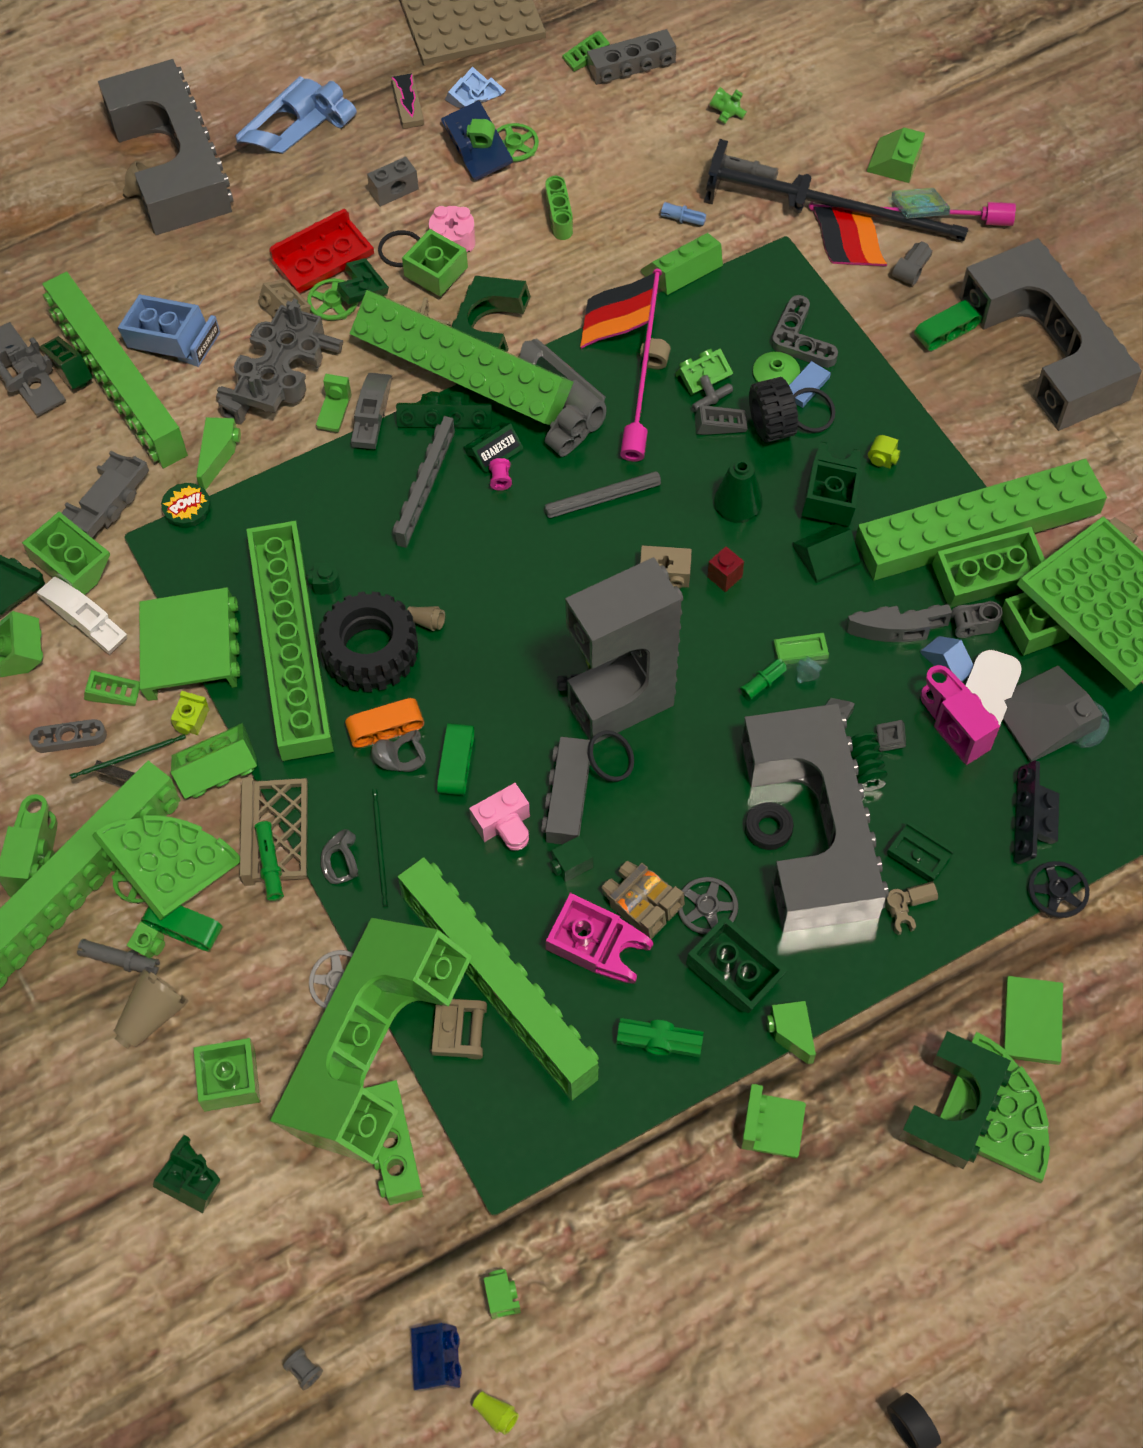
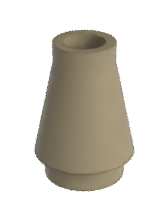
[407,606,445,631]

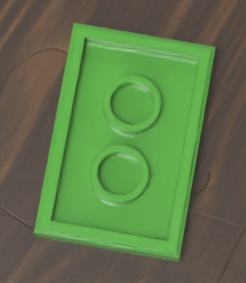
[1003,976,1063,1065]

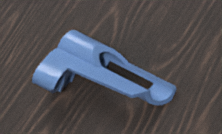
[235,76,357,154]

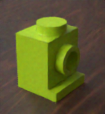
[171,691,210,735]

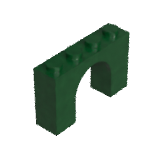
[452,275,531,352]
[899,1031,1012,1169]

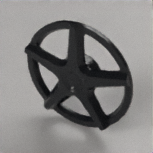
[1027,861,1090,918]

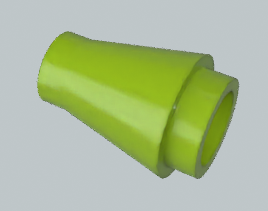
[472,1391,519,1435]

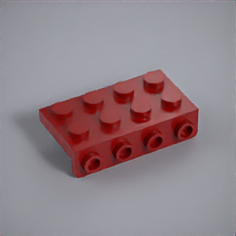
[269,209,375,294]

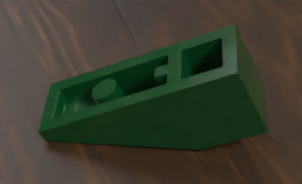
[39,336,93,389]

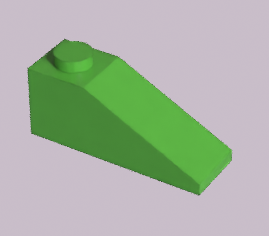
[196,417,241,490]

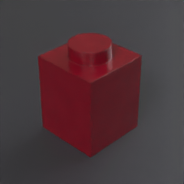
[707,547,744,592]

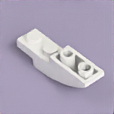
[36,576,127,655]

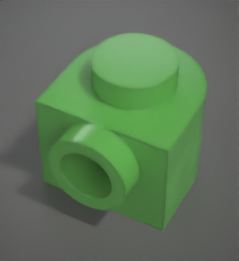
[467,119,495,148]
[126,922,165,958]

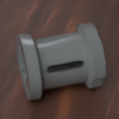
[283,1348,323,1390]

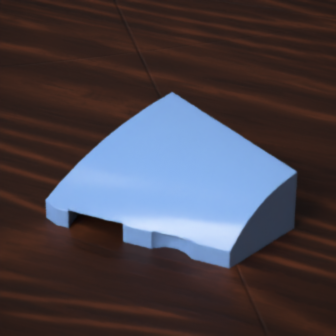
[445,67,506,108]

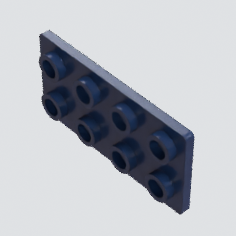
[441,101,513,181]

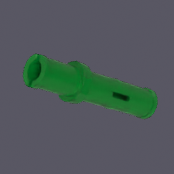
[254,821,284,901]

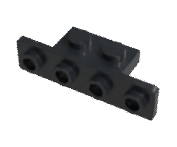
[1014,760,1060,864]

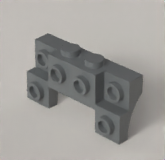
[62,451,149,538]

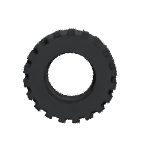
[318,591,418,692]

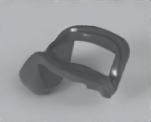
[371,730,426,772]
[321,829,359,884]

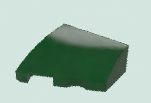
[153,1135,220,1213]

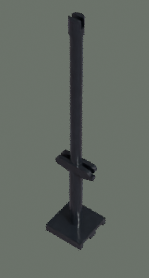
[704,139,968,241]

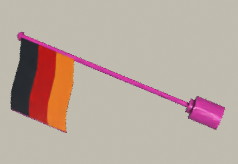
[809,202,1016,266]
[580,269,662,462]

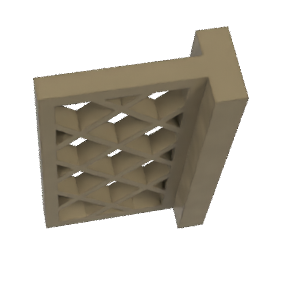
[240,778,308,886]

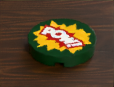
[161,483,211,528]

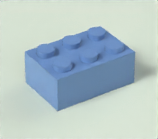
[118,294,206,359]

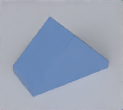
[920,636,974,682]

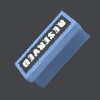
[177,315,220,367]

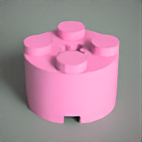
[429,206,475,252]

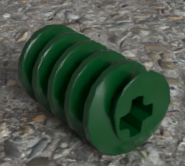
[850,732,888,791]

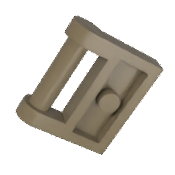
[432,999,487,1059]

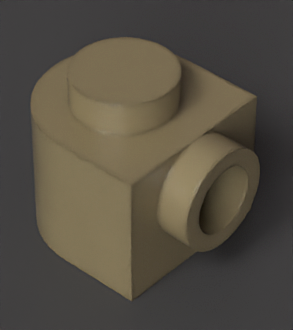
[640,338,671,369]

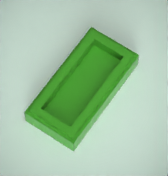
[773,633,829,665]

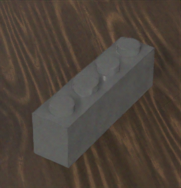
[542,737,590,844]

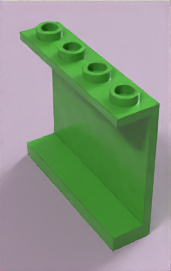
[139,587,240,701]

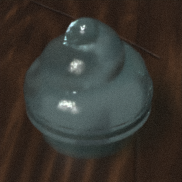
[796,656,822,683]

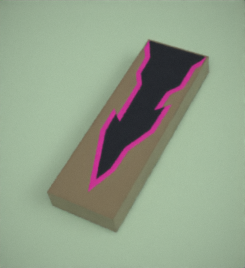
[391,73,424,129]

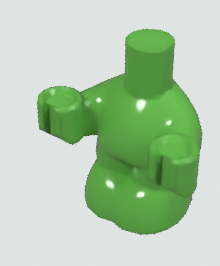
[709,87,747,124]

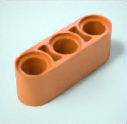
[345,698,424,748]

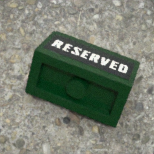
[463,423,523,472]

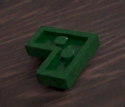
[337,258,389,305]

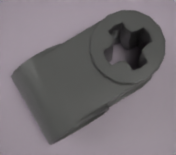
[951,601,1002,638]

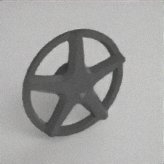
[678,877,738,934]

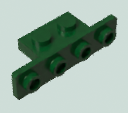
[396,391,492,428]

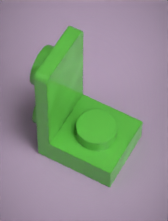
[316,374,352,432]

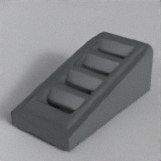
[695,405,748,435]

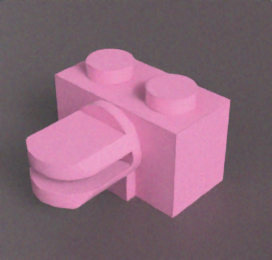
[469,783,530,850]

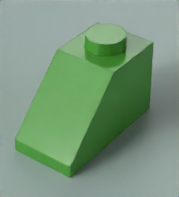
[766,1001,816,1064]

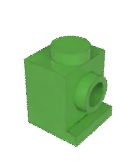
[484,1269,521,1319]

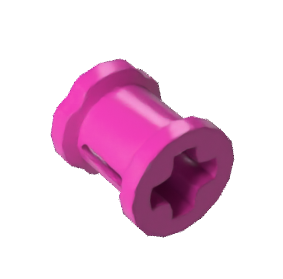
[489,458,512,490]

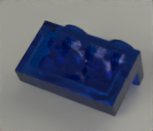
[411,1323,462,1392]

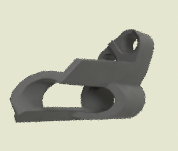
[520,338,607,457]

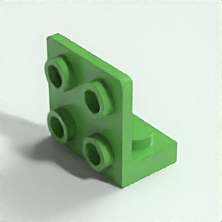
[741,1084,806,1158]

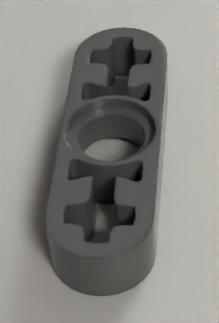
[29,719,107,753]

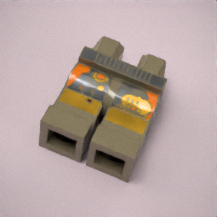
[602,861,685,939]

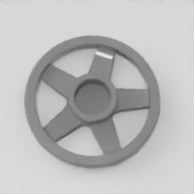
[309,950,353,1009]

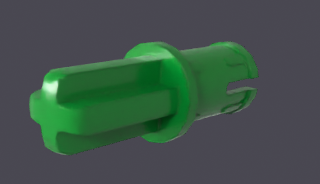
[740,658,787,700]

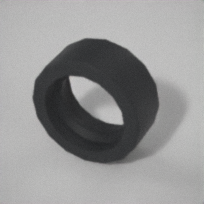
[887,1393,941,1448]

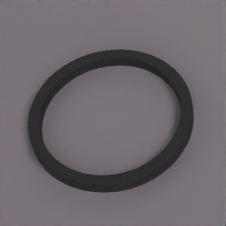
[378,230,420,267]
[794,388,835,433]
[588,730,634,782]

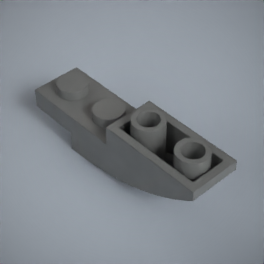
[351,373,392,449]
[846,604,952,642]

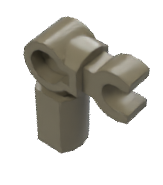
[885,882,938,935]

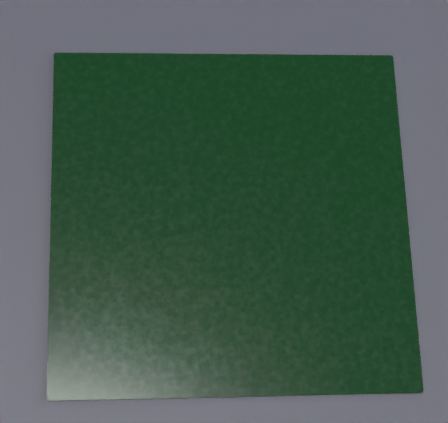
[125,236,1143,1216]

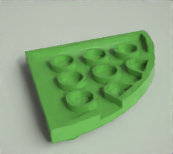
[92,815,240,920]
[940,1032,1050,1183]

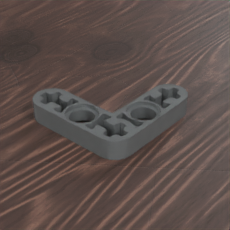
[772,295,838,368]

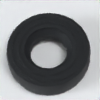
[745,802,794,850]

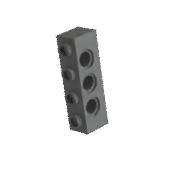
[587,29,676,85]

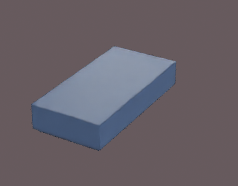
[789,361,831,408]

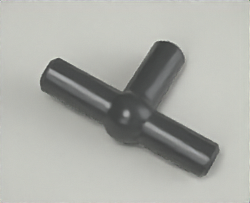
[692,375,733,412]

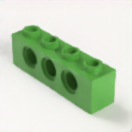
[365,1080,423,1205]

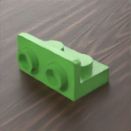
[675,348,733,395]

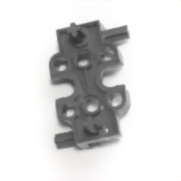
[216,299,343,416]

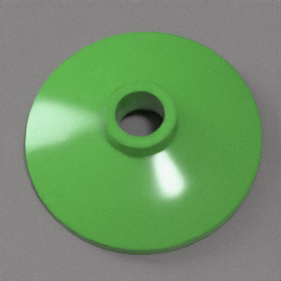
[753,352,800,385]

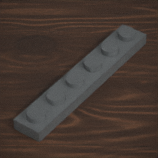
[393,416,455,548]

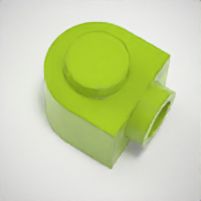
[868,435,900,469]

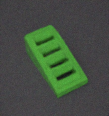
[562,31,610,71]
[84,670,140,706]

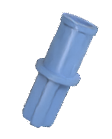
[661,202,706,226]

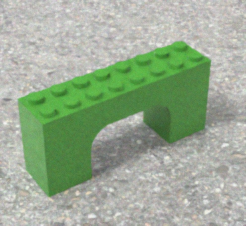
[270,918,472,1165]

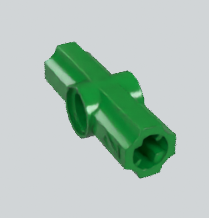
[616,1018,704,1057]

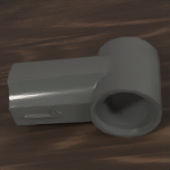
[892,241,933,286]

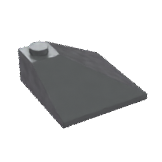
[1002,666,1103,762]

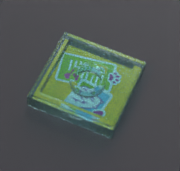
[891,188,950,218]

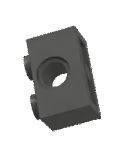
[367,156,419,207]

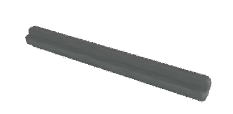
[545,471,661,518]

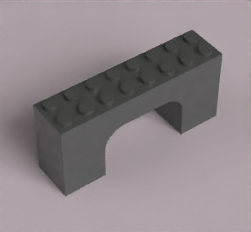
[98,59,234,235]
[959,238,1142,431]
[565,557,683,744]
[741,704,889,932]

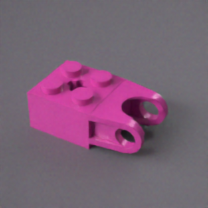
[921,665,1000,765]
[546,893,654,984]

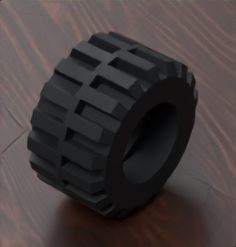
[749,376,798,443]

